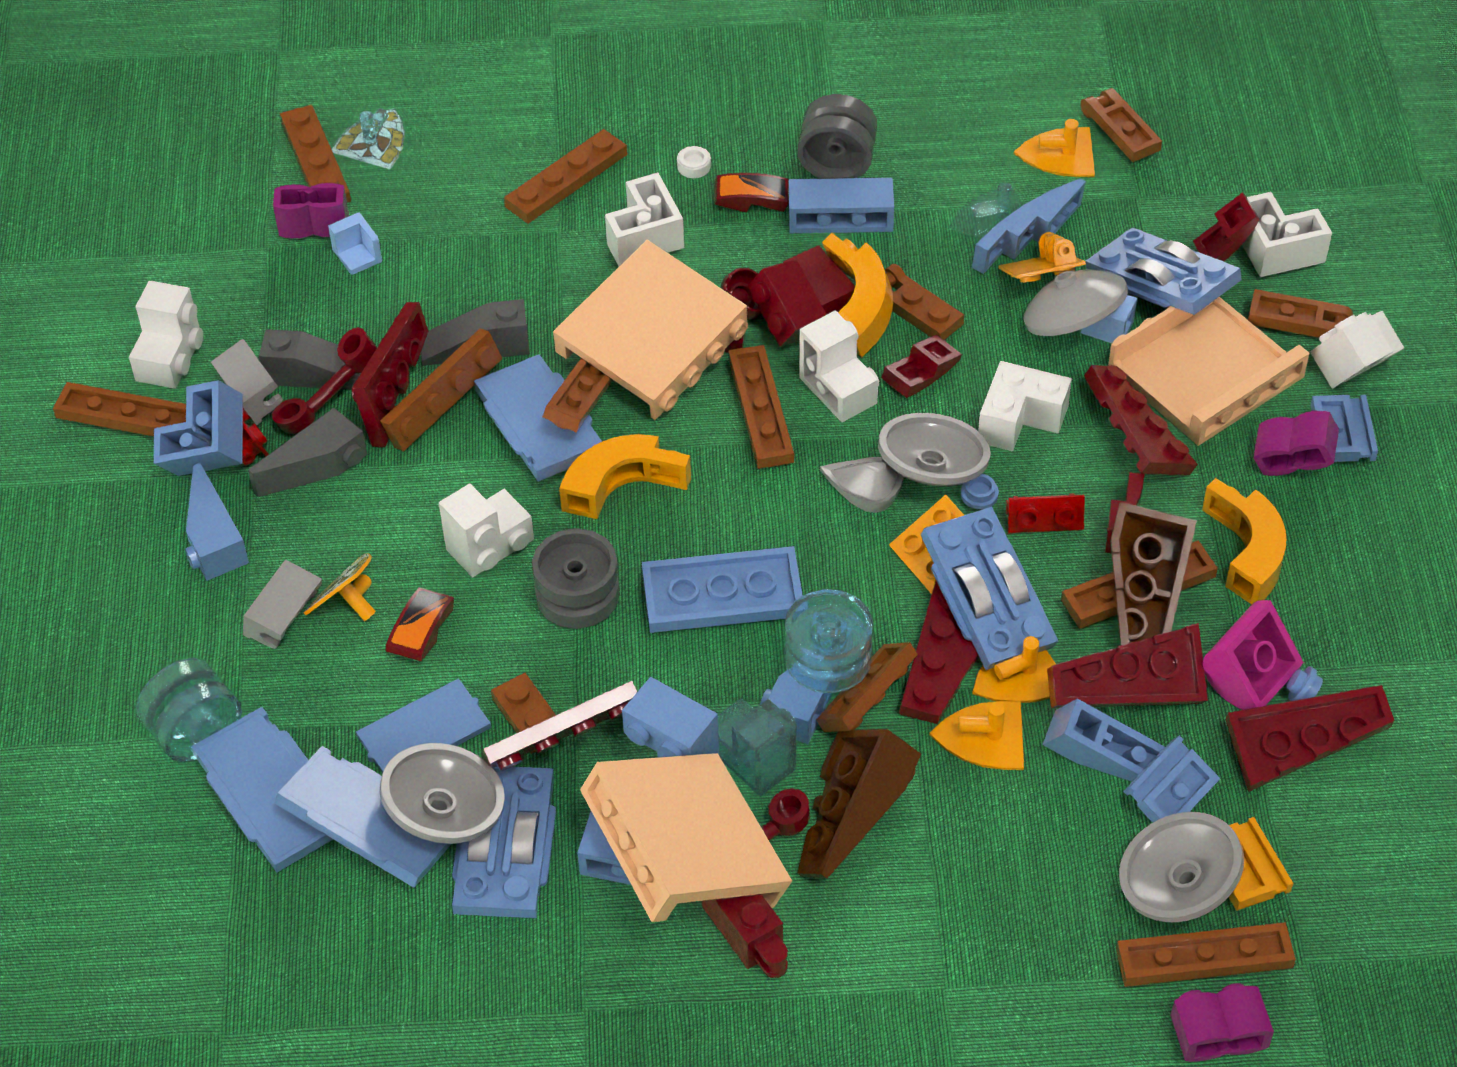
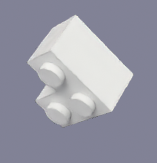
[605,173,684,266]
[1242,192,1332,277]
[129,281,203,389]
[799,310,879,422]
[1310,311,1404,389]
[978,361,1072,451]
[439,484,534,578]

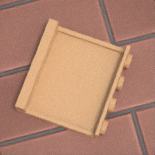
[553,240,748,420]
[1108,297,1310,446]
[580,753,792,922]

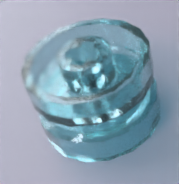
[784,589,873,693]
[135,658,242,762]

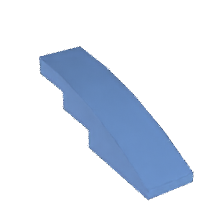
[972,179,1086,274]

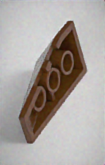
[1110,502,1197,645]
[797,729,921,879]

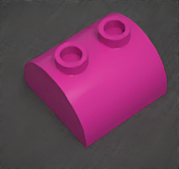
[1203,600,1304,710]

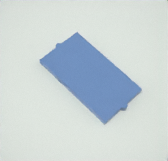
[356,678,491,774]

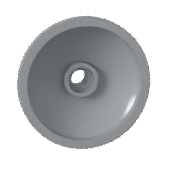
[1023,269,1128,336]
[878,413,991,486]
[380,743,505,844]
[1119,812,1244,922]

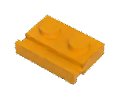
[1229,817,1294,911]

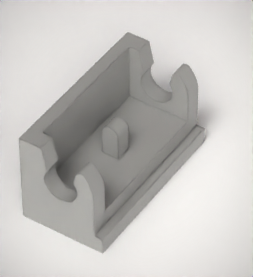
[211,339,283,425]
[243,559,322,649]

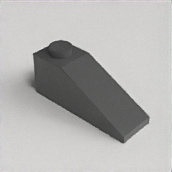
[421,299,530,366]
[259,329,361,390]
[248,408,367,497]

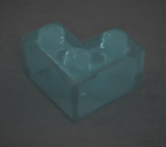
[718,697,797,797]

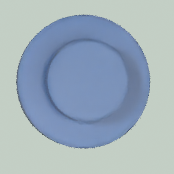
[961,474,999,509]
[1286,666,1323,701]

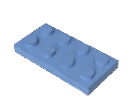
[642,546,805,633]

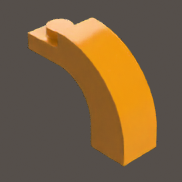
[822,233,893,358]
[559,434,691,519]
[1202,478,1287,605]

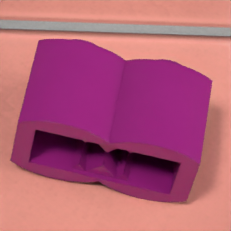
[273,183,349,238]
[1253,410,1339,476]
[1170,983,1274,1062]

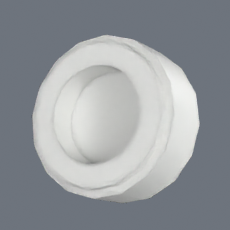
[677,146,711,178]

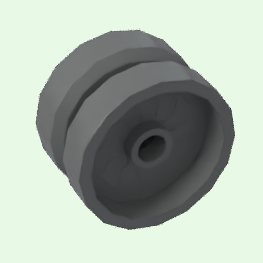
[798,94,877,179]
[532,528,620,629]

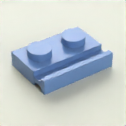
[1310,395,1378,462]
[1123,735,1220,822]

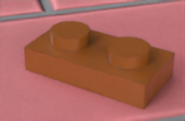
[491,673,556,754]

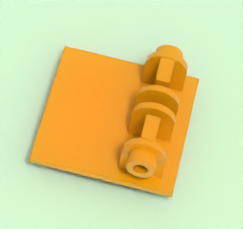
[998,232,1086,282]
[889,495,964,594]

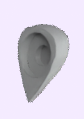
[820,457,904,513]

